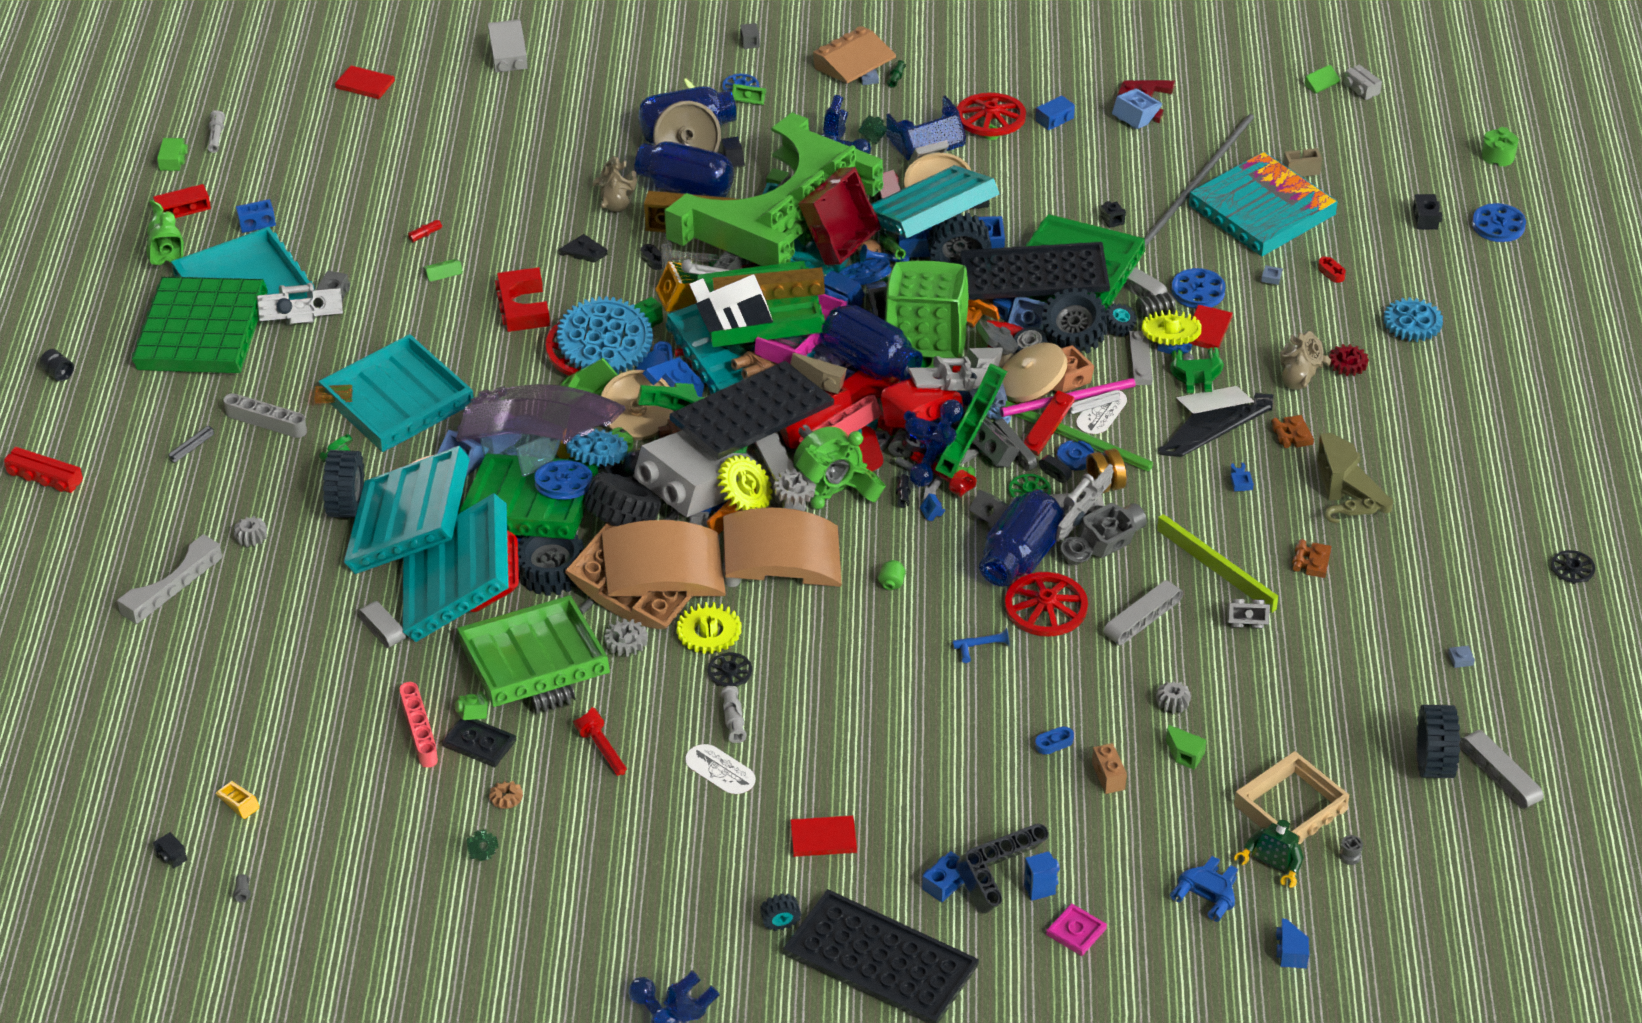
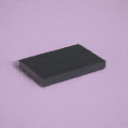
[442,718,517,768]

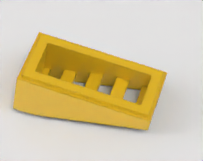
[216,781,259,819]

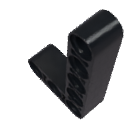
[956,824,1049,913]

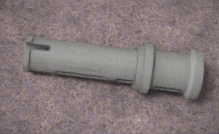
[208,110,225,153]

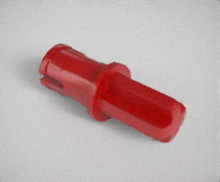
[408,220,442,243]

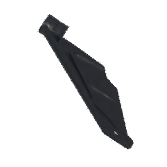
[1158,393,1273,457]

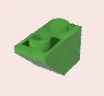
[1166,725,1207,770]

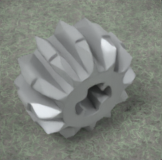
[234,516,267,547]
[1156,680,1191,715]

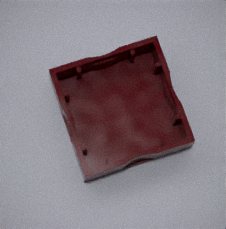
[799,167,881,265]

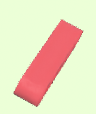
[799,395,882,443]
[400,682,438,768]

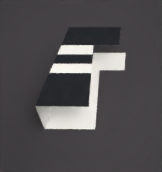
[690,274,773,332]

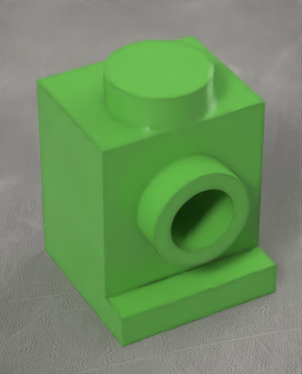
[455,691,489,720]

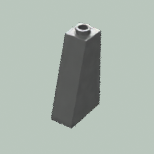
[866,280,887,325]

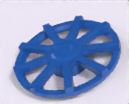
[722,74,759,97]

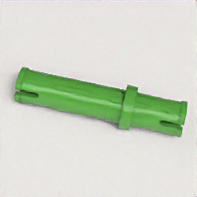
[879,234,906,260]

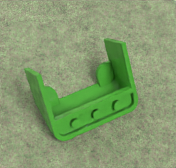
[542,358,618,432]

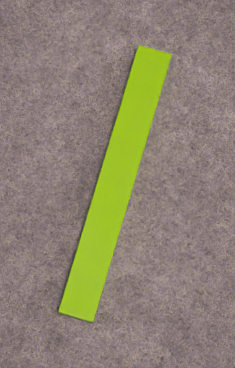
[1157,514,1278,613]

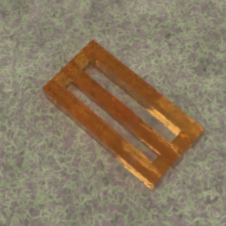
[314,385,353,404]

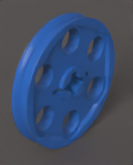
[1472,203,1526,242]
[839,258,892,285]
[1172,268,1226,309]
[535,460,593,499]

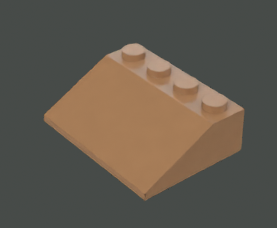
[813,26,896,83]

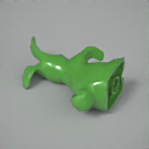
[146,200,184,265]

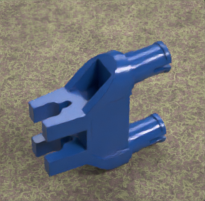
[1170,856,1238,922]

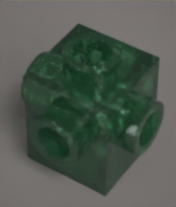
[858,115,888,145]
[465,829,499,861]

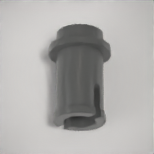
[233,874,251,902]

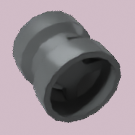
[1339,835,1363,865]

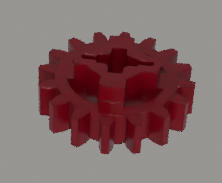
[1329,344,1369,377]

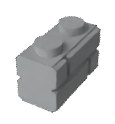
[1344,64,1382,100]

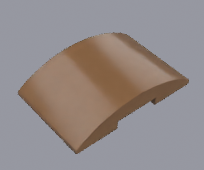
[723,508,842,587]
[601,520,726,596]
[565,522,693,629]

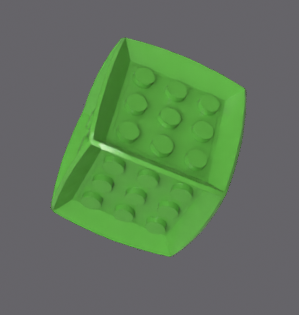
[885,261,968,369]

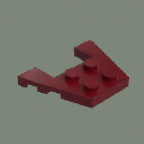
[1115,80,1176,123]

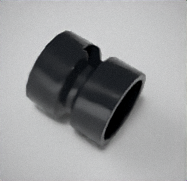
[39,349,74,382]

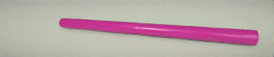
[1000,378,1136,417]

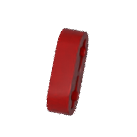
[1318,256,1346,283]

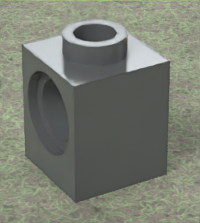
[740,23,760,49]

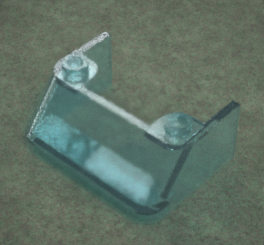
[479,415,564,476]

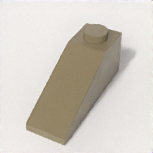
[790,353,847,394]

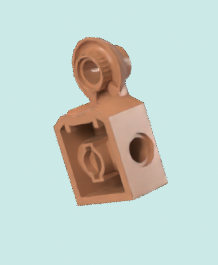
[1033,345,1094,400]

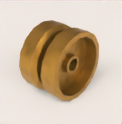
[1086,448,1127,493]

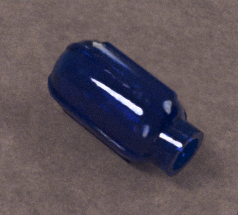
[638,86,737,144]
[634,141,735,198]
[820,305,923,381]
[979,489,1065,587]

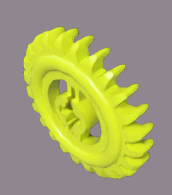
[1141,310,1201,346]
[717,455,773,511]
[676,602,742,654]

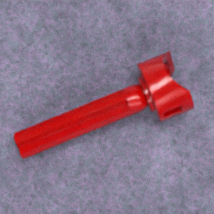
[911,452,977,498]
[573,707,627,776]

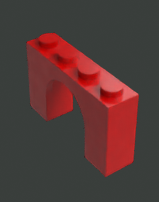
[495,267,550,332]
[843,366,899,436]

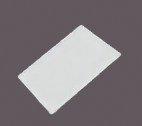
[1177,386,1254,413]

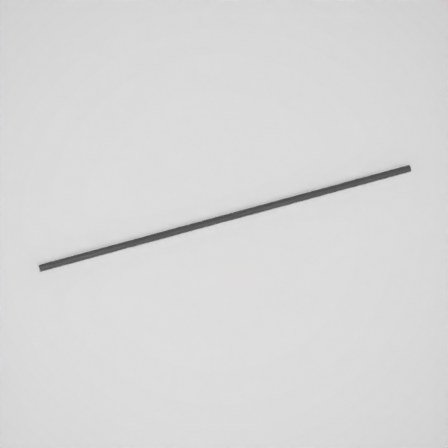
[1073,114,1254,325]

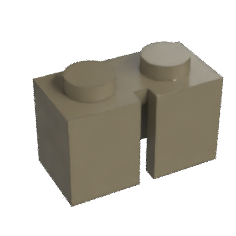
[1283,148,1322,177]

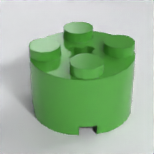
[1481,127,1519,166]

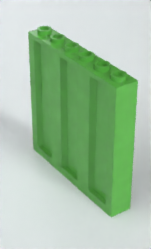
[457,595,610,707]

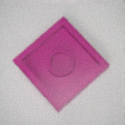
[1046,903,1107,956]

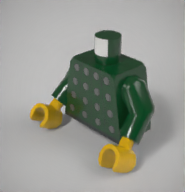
[1234,820,1304,888]

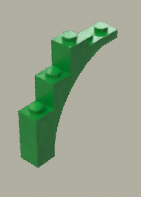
[935,363,1008,478]
[637,383,747,454]

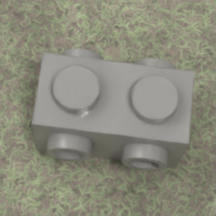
[1227,599,1270,628]

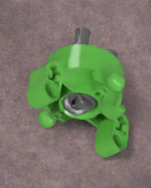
[794,425,886,510]

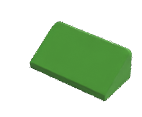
[1304,65,1340,94]
[731,84,767,105]
[423,259,463,281]

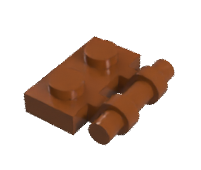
[1271,415,1314,448]
[1292,539,1332,578]

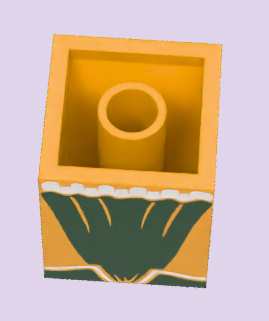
[655,262,698,312]

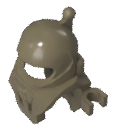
[592,156,638,212]
[1280,331,1331,390]

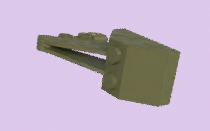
[1316,433,1393,523]

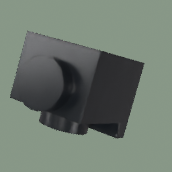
[1100,201,1126,228]
[152,832,187,869]

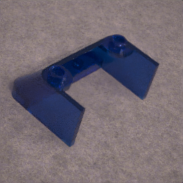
[886,95,966,161]

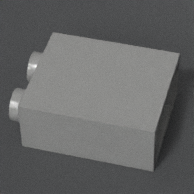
[633,431,757,517]

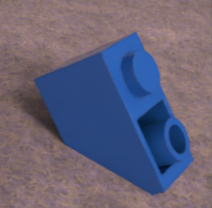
[1276,918,1309,968]

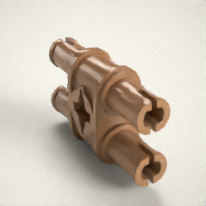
[731,350,778,379]

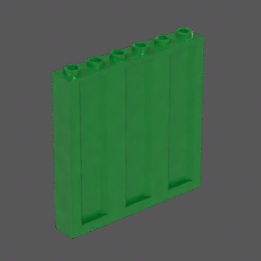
[1025,214,1145,311]
[697,261,825,347]
[459,453,598,539]

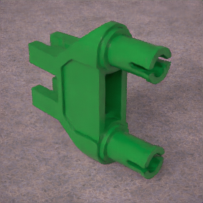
[1170,347,1224,393]

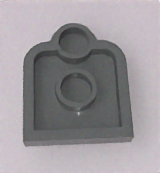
[976,321,1019,355]

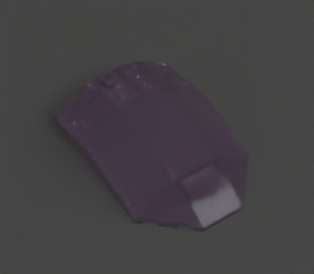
[456,384,626,444]

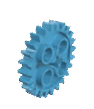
[1383,297,1443,342]
[566,428,628,466]

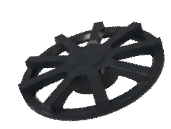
[1551,550,1596,584]
[707,652,753,687]

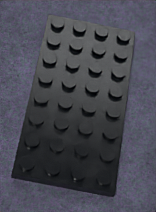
[960,242,1110,300]
[669,361,834,460]
[783,889,979,1023]

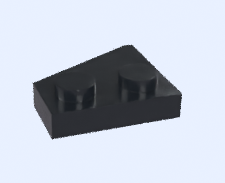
[559,234,608,263]

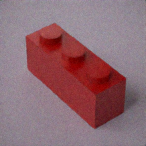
[153,184,211,218]

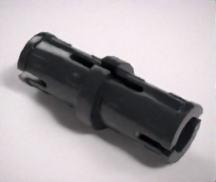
[896,474,911,508]

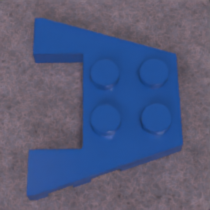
[642,357,704,397]

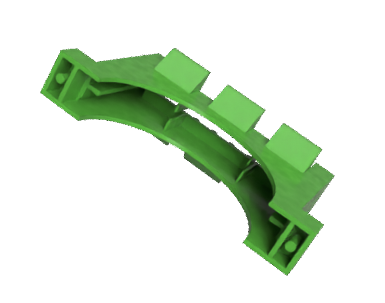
[665,112,884,266]

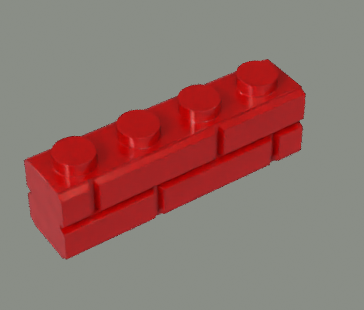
[4,446,83,493]

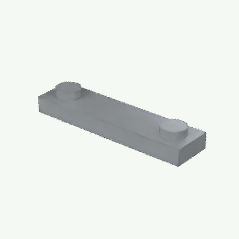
[1129,331,1153,385]

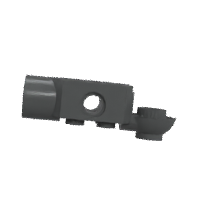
[1061,503,1147,565]

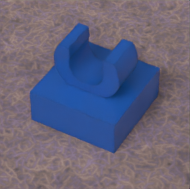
[920,493,946,521]

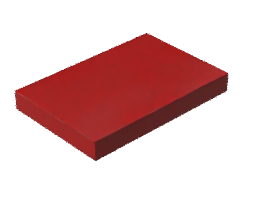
[335,65,395,99]
[1189,304,1233,350]
[791,815,857,857]

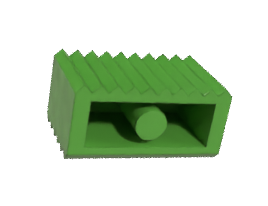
[158,138,188,171]

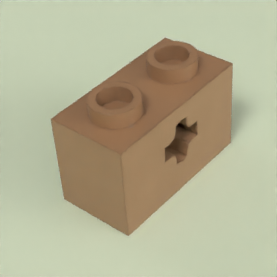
[1092,743,1127,794]

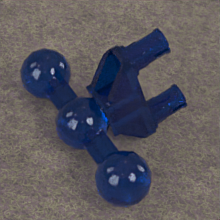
[821,95,872,154]
[904,399,963,487]
[628,970,721,1023]

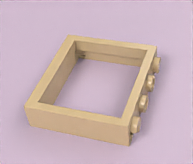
[1234,751,1350,845]

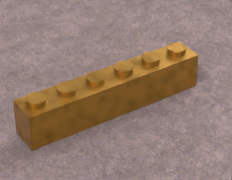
[713,267,825,300]

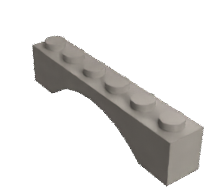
[117,534,222,624]

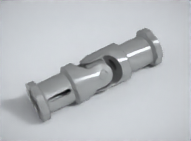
[721,686,747,743]

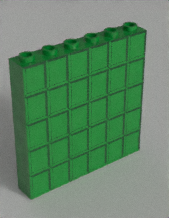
[131,276,268,373]

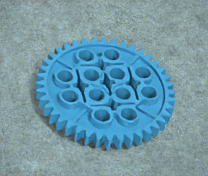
[557,296,653,375]

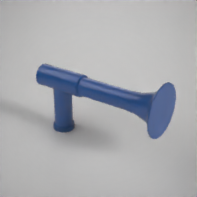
[860,244,909,263]
[953,627,1010,663]

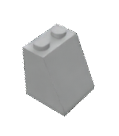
[488,19,528,73]

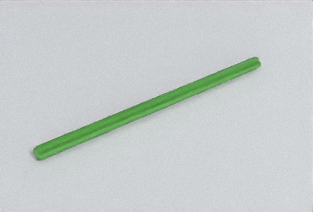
[956,390,1153,472]

